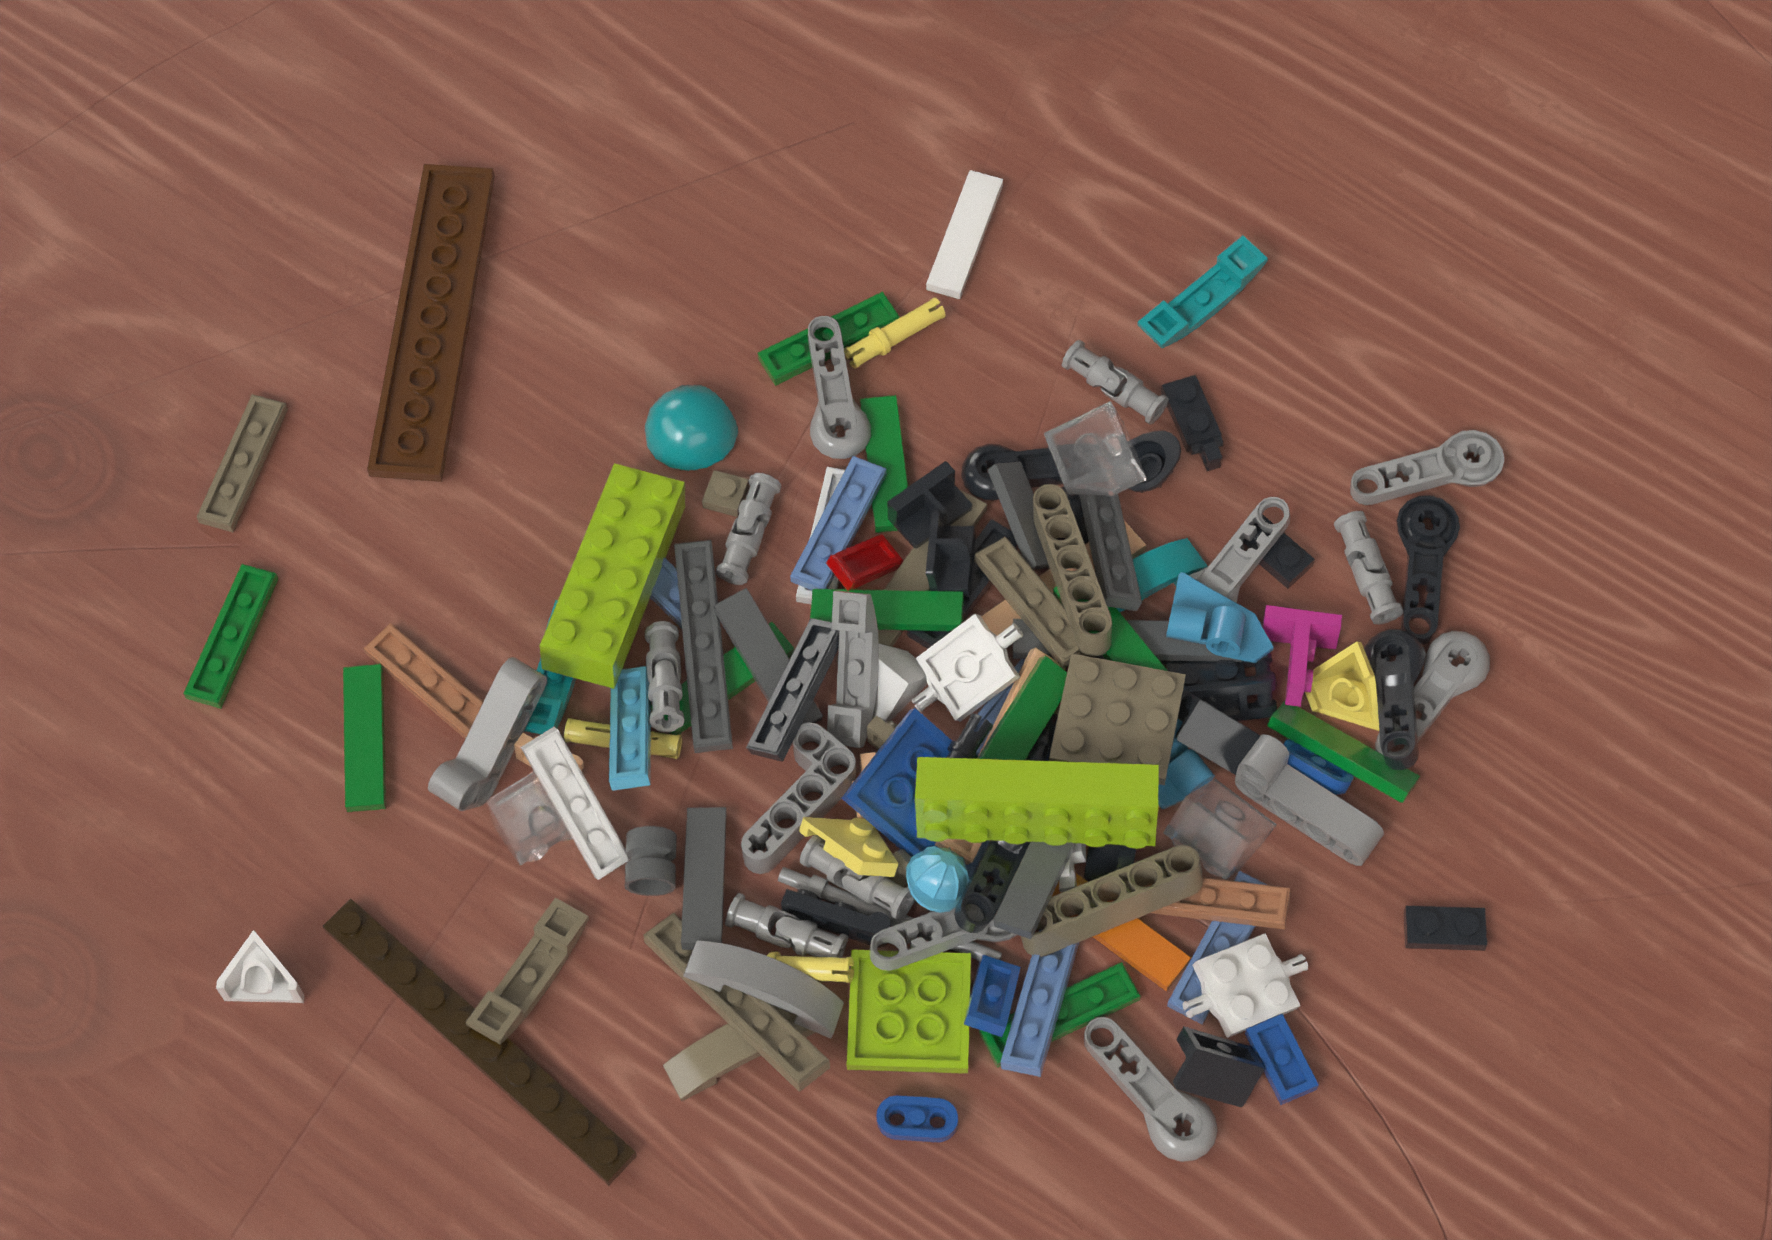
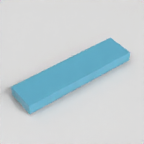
[609,666,651,791]

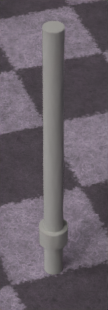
[778,867,1002,961]

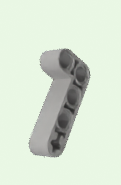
[428,657,547,811]
[741,722,857,874]
[1235,734,1384,866]

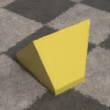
[1305,642,1379,731]

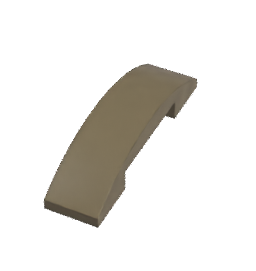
[466,898,589,1044]
[663,1004,816,1102]

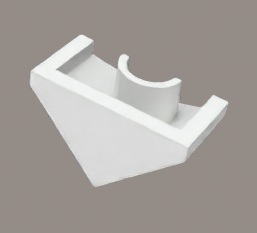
[872,644,927,722]
[216,930,304,1003]

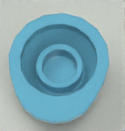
[906,846,970,913]

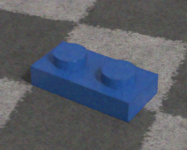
[964,955,1021,1037]
[1245,1014,1319,1105]

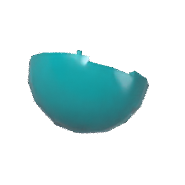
[645,385,739,471]

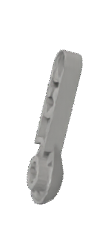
[808,316,871,459]
[1350,430,1504,505]
[1173,497,1290,603]
[1375,631,1490,756]
[869,882,1017,971]
[1084,1017,1218,1162]

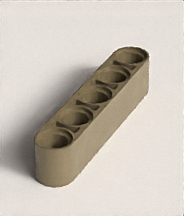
[1033,484,1112,657]
[1021,845,1204,957]

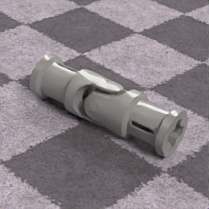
[1062,340,1169,425]
[715,473,781,585]
[1334,511,1404,625]
[645,621,684,732]
[800,835,915,920]
[725,893,848,958]

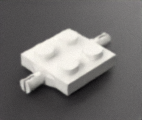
[911,614,1023,722]
[1183,933,1308,1038]

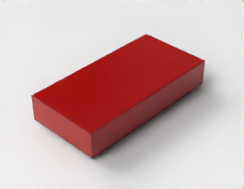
[826,534,904,591]

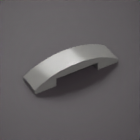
[827,591,879,748]
[683,940,844,1039]

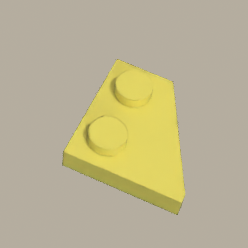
[799,817,899,877]

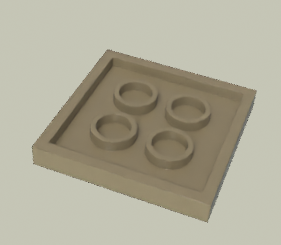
[1049,653,1186,785]

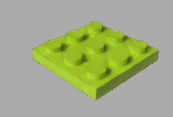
[847,950,971,1073]

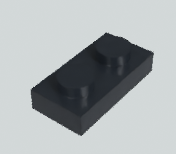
[1242,515,1315,589]
[1404,906,1487,951]

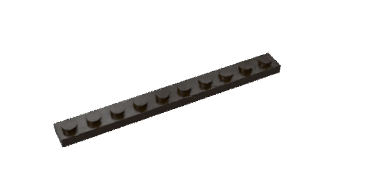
[322,898,637,1186]

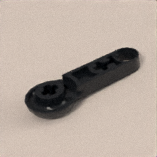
[961,442,1118,500]
[1396,495,1460,645]
[1364,629,1426,770]
[954,840,1030,933]

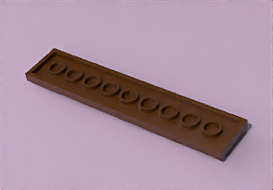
[367,164,495,482]

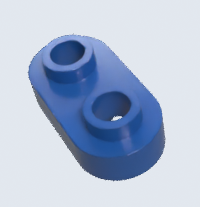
[1283,739,1354,795]
[876,1096,958,1142]

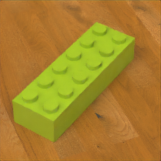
[540,463,685,689]
[915,757,1159,849]

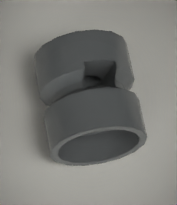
[624,826,677,896]

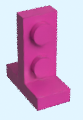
[1262,605,1342,707]

